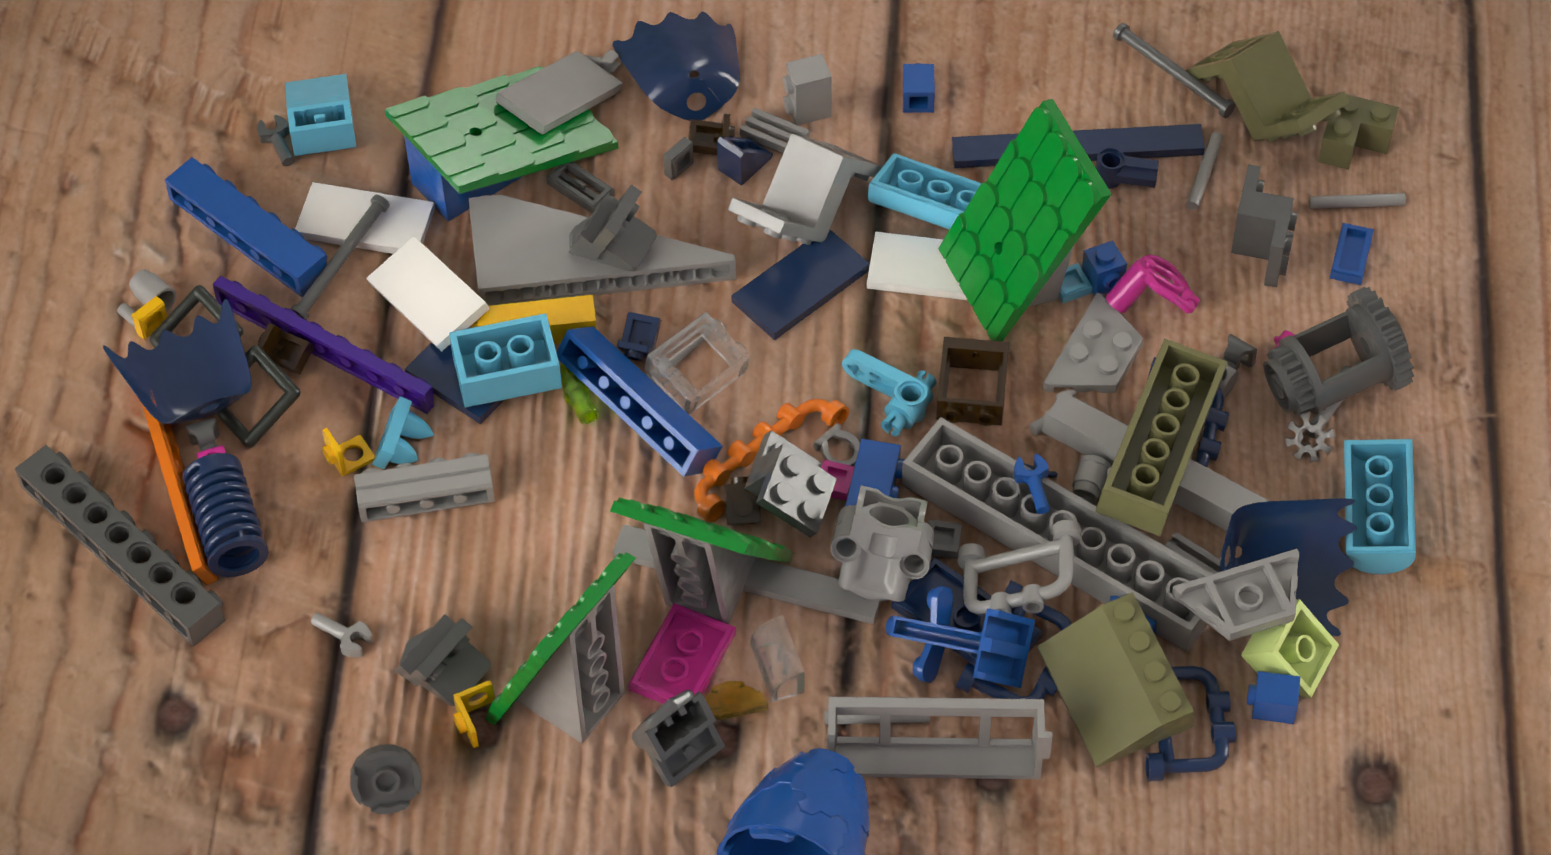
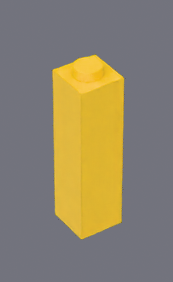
[471,295,597,344]

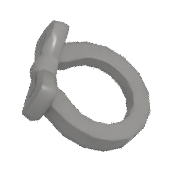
[813,423,860,466]

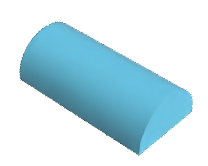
[868,153,982,230]
[1344,439,1416,574]

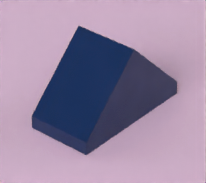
[717,136,773,186]

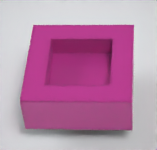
[821,460,855,501]

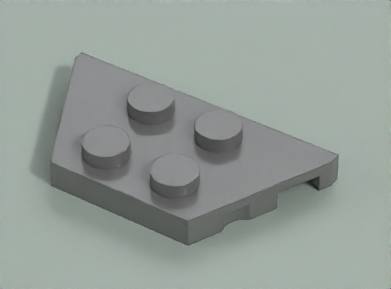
[1043,292,1144,393]
[1172,549,1299,641]

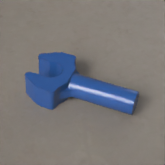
[1014,454,1050,514]

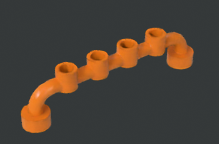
[694,399,849,523]

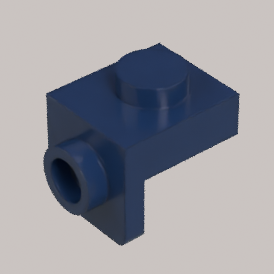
[617,312,662,361]

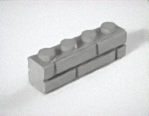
[354,453,495,523]

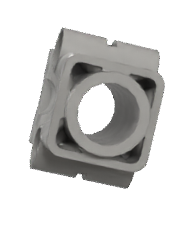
[831,485,934,602]

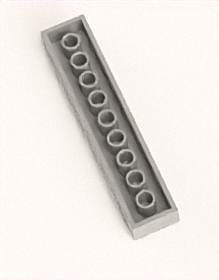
[902,417,1213,652]

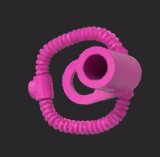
[1106,254,1200,314]

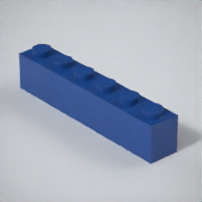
[164,157,327,297]
[556,326,723,477]

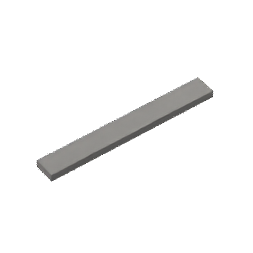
[613,524,881,624]

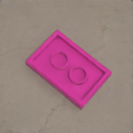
[628,603,736,704]

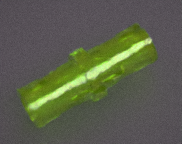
[560,364,599,424]

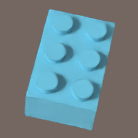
[449,313,562,408]

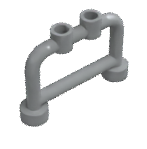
[958,520,1081,615]

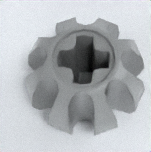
[1284,412,1336,463]

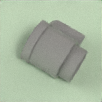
[117,269,176,327]
[1072,455,1112,505]

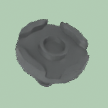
[350,744,422,814]

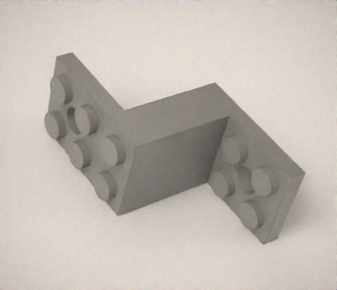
[728,133,883,245]

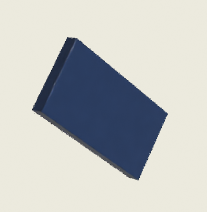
[731,230,870,340]
[892,557,1043,666]

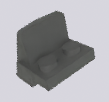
[569,185,657,271]
[394,614,491,706]
[632,690,725,787]

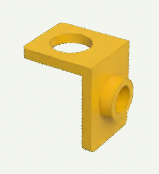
[322,427,375,477]
[453,680,495,748]

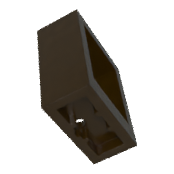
[936,337,1010,426]

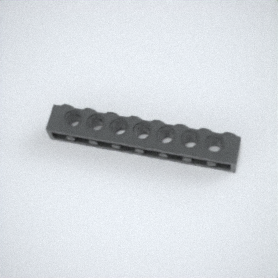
[15,445,225,647]

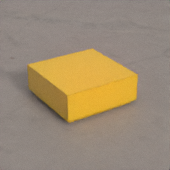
[132,296,168,340]

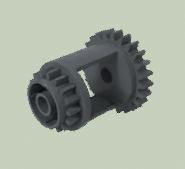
[1263,287,1414,416]

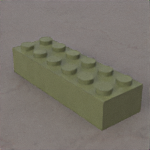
[1096,338,1228,536]

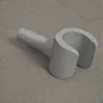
[584,50,621,74]

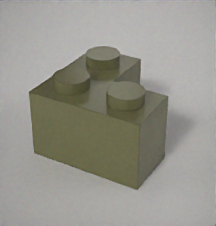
[1318,92,1399,170]

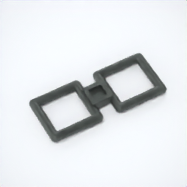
[149,285,301,448]

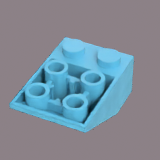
[285,74,357,156]

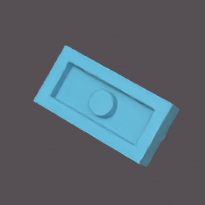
[372,396,434,470]

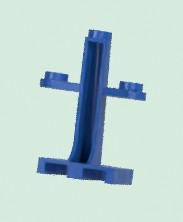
[886,586,1035,688]

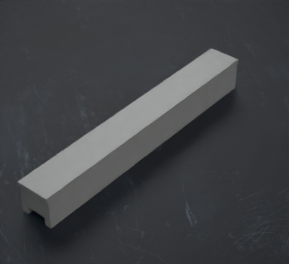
[1042,392,1269,531]

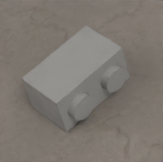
[782,54,832,125]

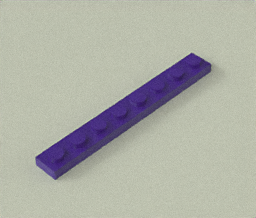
[213,276,435,414]

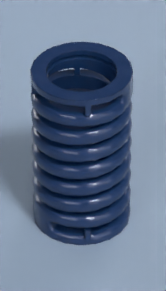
[182,453,269,577]

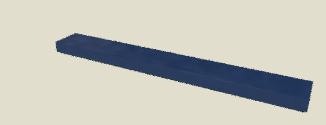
[952,124,1205,168]

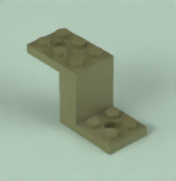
[1185,31,1350,142]

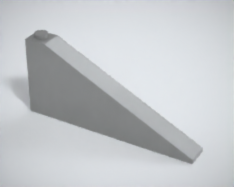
[469,195,736,306]

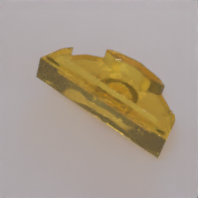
[705,681,769,720]

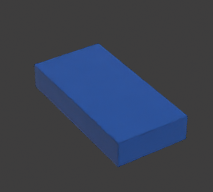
[1330,223,1374,285]

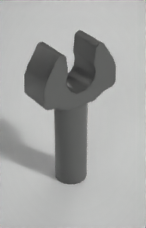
[257,115,294,166]

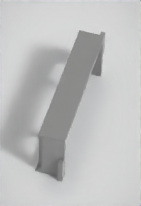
[828,696,1052,779]

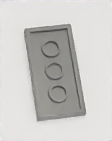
[496,51,623,135]

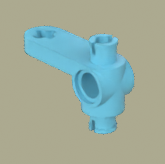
[842,349,937,437]

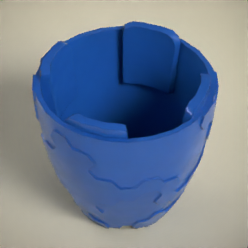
[717,748,870,855]

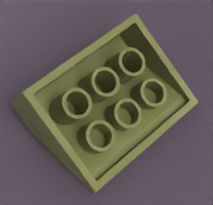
[1037,592,1194,768]

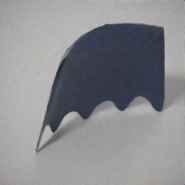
[613,12,740,121]
[103,299,252,424]
[1220,498,1357,636]

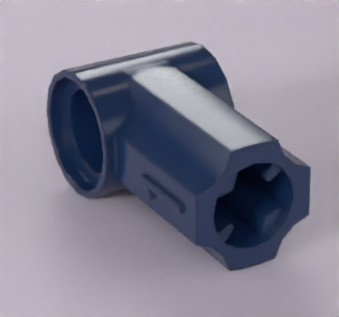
[1095,147,1159,189]

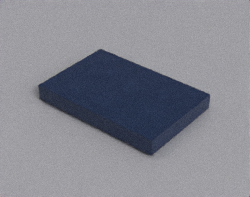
[405,342,504,424]

